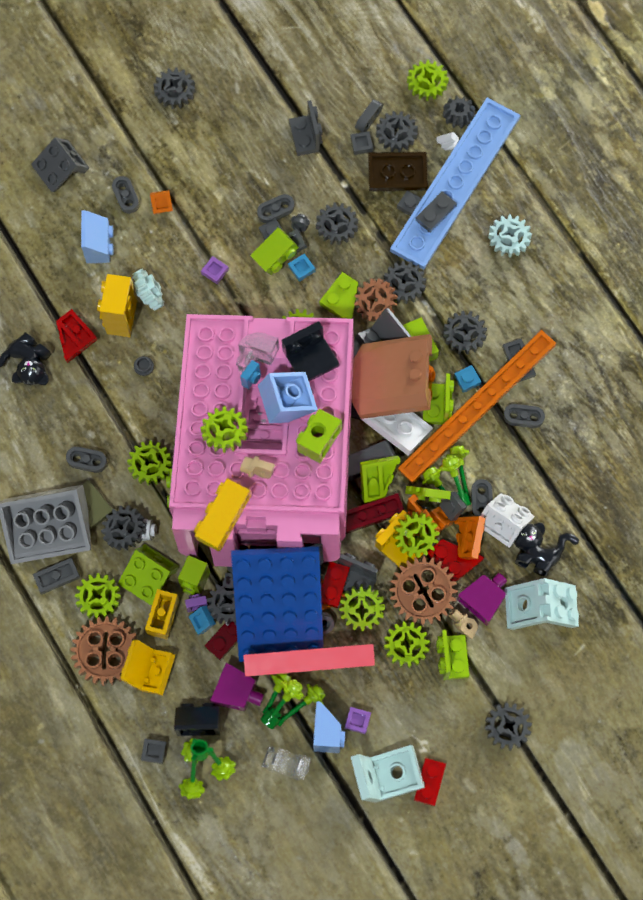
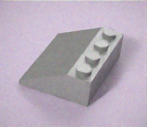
[0,485,91,564]

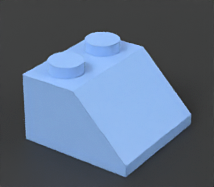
[81,210,114,263]
[258,372,318,424]
[313,702,345,753]

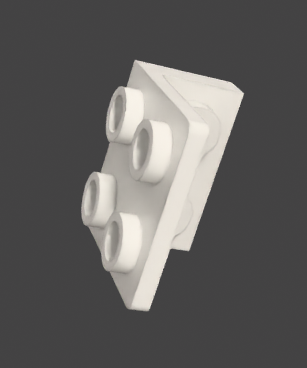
[480,493,535,548]

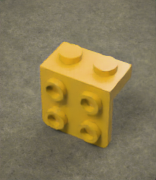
[375,510,425,568]
[121,640,176,696]

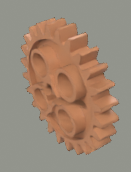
[389,556,458,625]
[70,616,137,686]

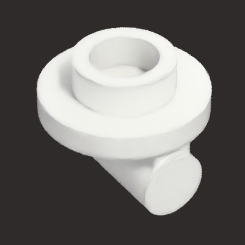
[437,132,459,151]
[139,519,157,541]

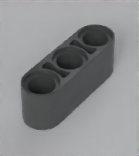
[348,440,396,482]

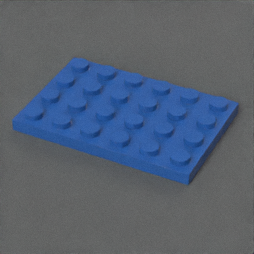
[231,546,323,662]

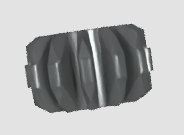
[443,95,475,129]

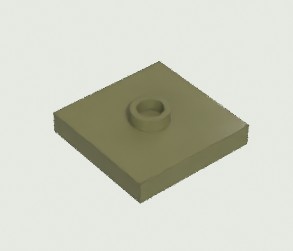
[82,480,112,530]

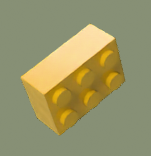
[97,274,137,337]

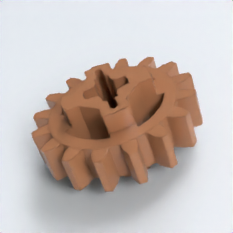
[354,278,398,322]

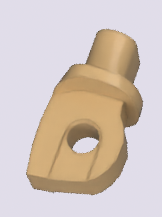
[240,456,275,479]
[448,609,478,639]

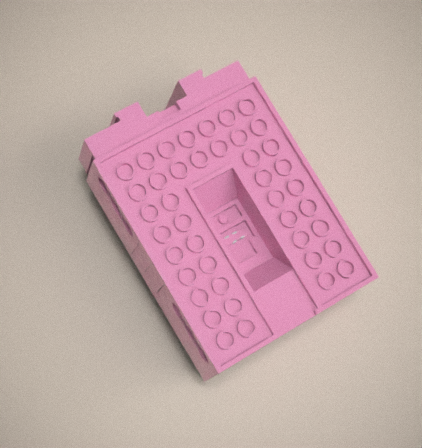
[169,314,354,567]

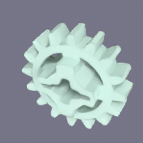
[488,215,532,257]
[133,268,164,311]

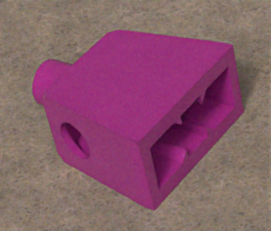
[457,573,507,626]
[210,663,265,711]

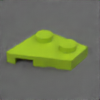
[319,272,358,319]
[360,455,400,503]
[405,486,451,503]

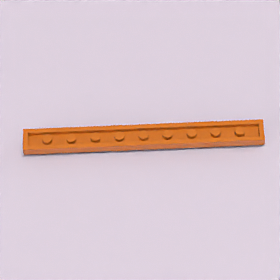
[398,330,556,484]

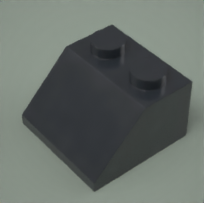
[174,703,221,736]

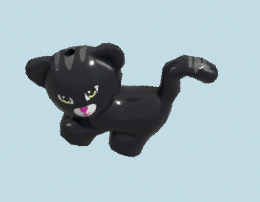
[0,332,51,385]
[514,523,579,577]

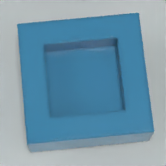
[288,254,316,282]
[240,360,261,390]
[454,365,481,393]
[189,605,216,635]

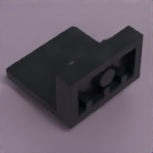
[281,322,339,381]

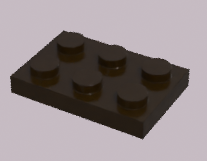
[368,152,428,192]

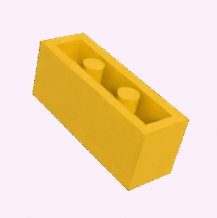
[194,478,252,552]

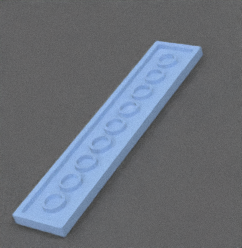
[390,98,520,270]

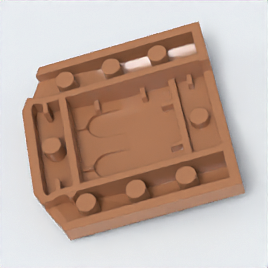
[352,334,432,419]

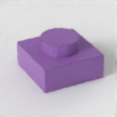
[201,256,229,284]
[185,594,208,613]
[345,707,371,734]

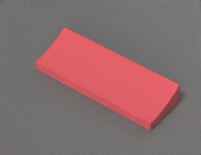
[243,644,375,677]

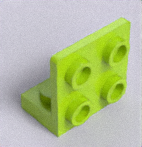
[423,373,454,425]
[118,544,179,605]
[436,630,470,680]

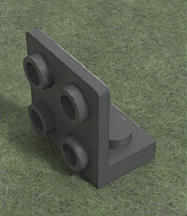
[289,100,322,156]
[31,137,89,192]
[355,308,411,346]
[337,553,378,599]

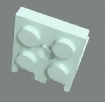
[505,578,579,630]
[351,745,425,802]

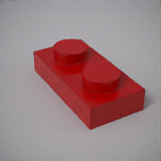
[321,562,350,608]
[414,758,446,807]

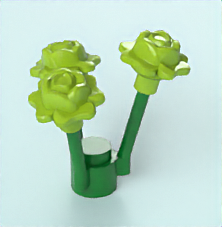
[422,445,471,506]
[260,673,325,729]
[179,738,236,800]

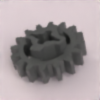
[154,68,196,109]
[376,111,418,152]
[316,202,358,245]
[383,261,426,304]
[443,311,487,355]
[101,505,146,551]
[207,579,236,626]
[485,702,532,751]

